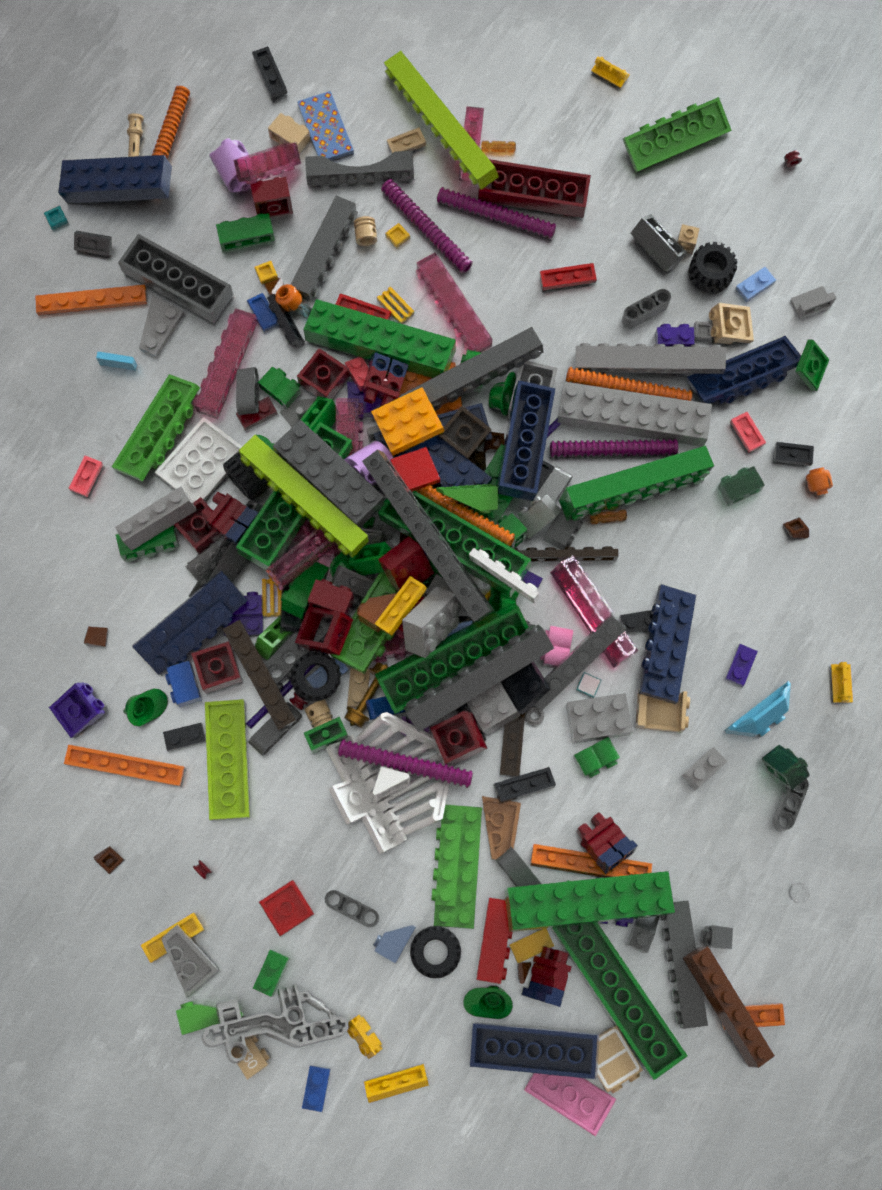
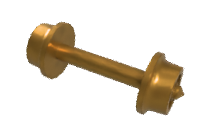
[344,662,388,728]

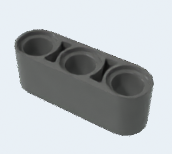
[622,289,671,328]
[236,367,259,415]
[248,702,302,756]
[772,775,809,831]
[496,847,541,887]
[324,890,379,927]

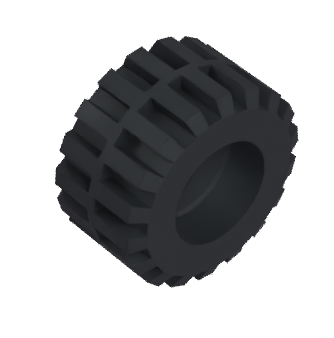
[688,242,738,293]
[223,451,270,501]
[290,651,341,702]
[410,926,461,978]

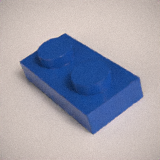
[302,1065,331,1112]

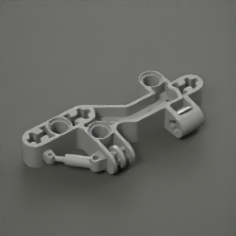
[202,985,348,1063]

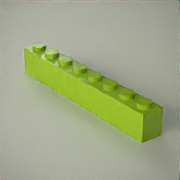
[238,435,369,558]

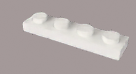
[469,548,539,604]

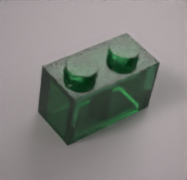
[718,466,765,506]
[761,744,810,790]

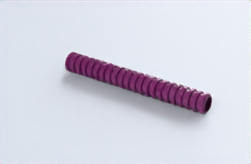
[381,179,473,273]
[437,187,556,239]
[550,439,678,458]
[338,739,473,788]

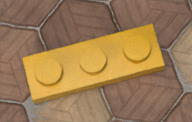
[375,576,427,636]
[141,912,204,963]
[364,1064,429,1103]

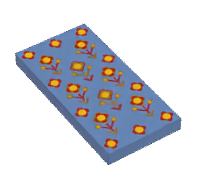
[297,91,354,161]

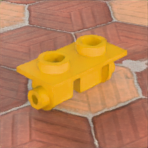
[591,57,630,88]
[831,662,853,703]
[347,1015,383,1059]

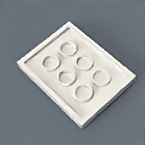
[155,417,242,503]

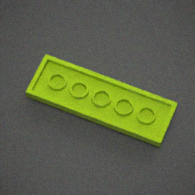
[205,699,250,821]

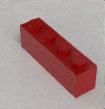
[476,897,513,984]

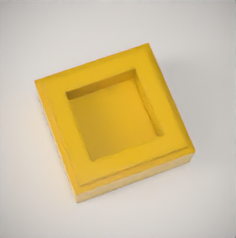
[385,223,410,249]
[254,261,278,285]

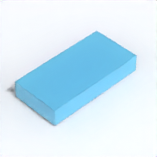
[96,352,137,371]

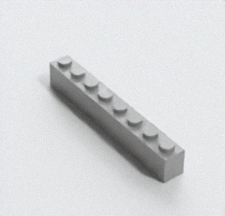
[575,343,726,374]

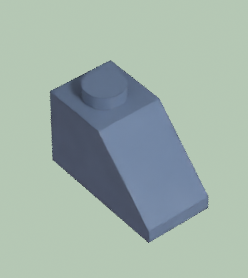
[373,925,416,964]

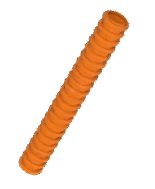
[151,86,190,158]
[566,367,692,401]
[416,485,515,546]

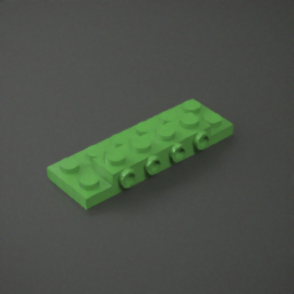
[623,97,732,172]
[111,374,200,481]
[330,572,398,674]
[431,805,482,929]

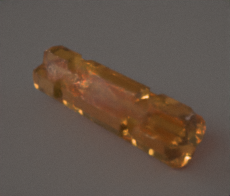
[481,141,516,152]
[590,509,627,524]

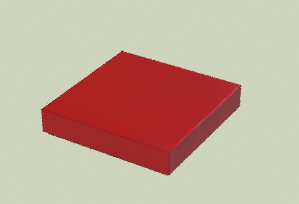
[390,447,440,492]
[259,880,314,937]

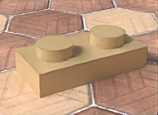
[387,128,426,153]
[347,668,370,709]

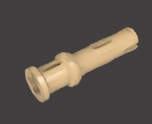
[127,113,144,157]

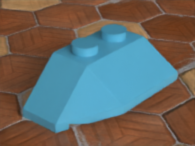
[725,681,791,737]

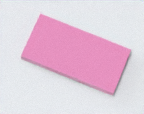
[524,1073,616,1136]

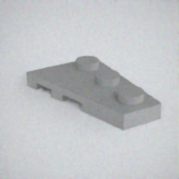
[139,295,185,358]
[162,924,218,998]

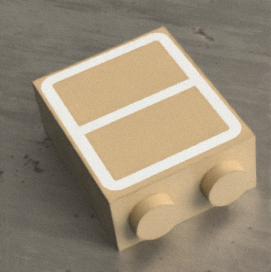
[597,1025,643,1093]

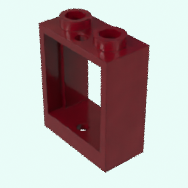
[295,607,353,656]

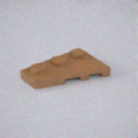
[482,796,521,860]

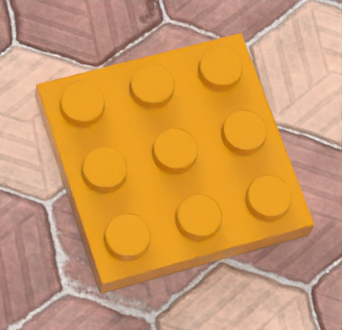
[371,387,445,456]

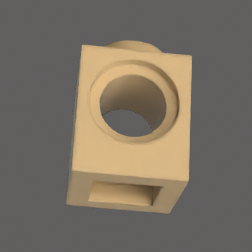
[677,224,700,254]

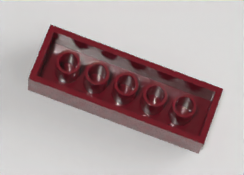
[478,159,591,218]

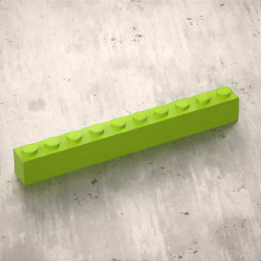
[384,50,499,189]

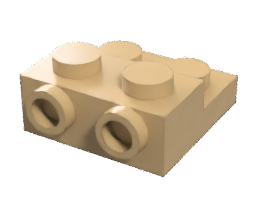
[709,303,754,344]

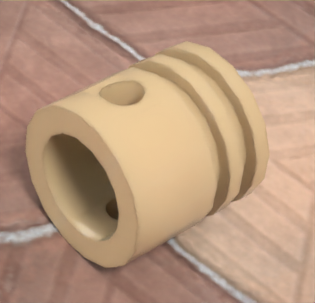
[354,216,377,246]
[304,700,333,728]

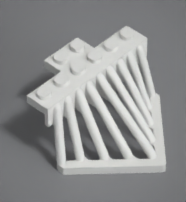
[326,712,453,854]

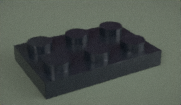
[501,661,551,714]

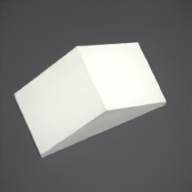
[373,766,411,802]

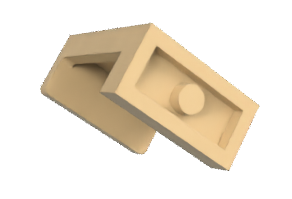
[635,688,690,733]

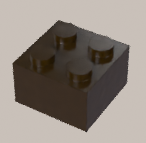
[438,406,492,460]

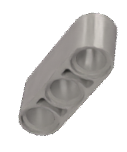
[528,466,573,509]

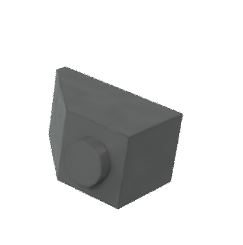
[626,916,660,953]

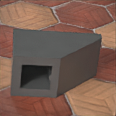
[701,925,733,949]

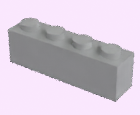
[115,486,197,551]

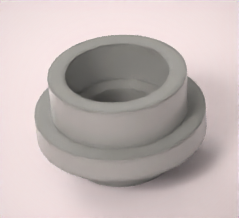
[525,706,544,726]

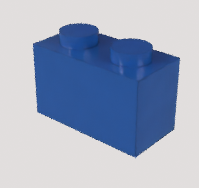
[165,661,202,708]

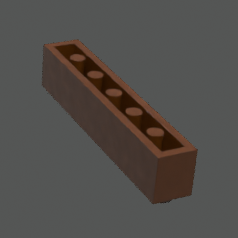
[683,946,775,1068]

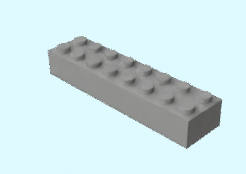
[557,382,712,446]

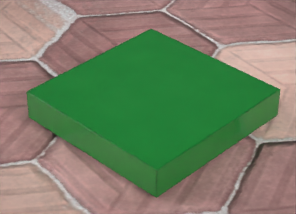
[795,339,829,391]

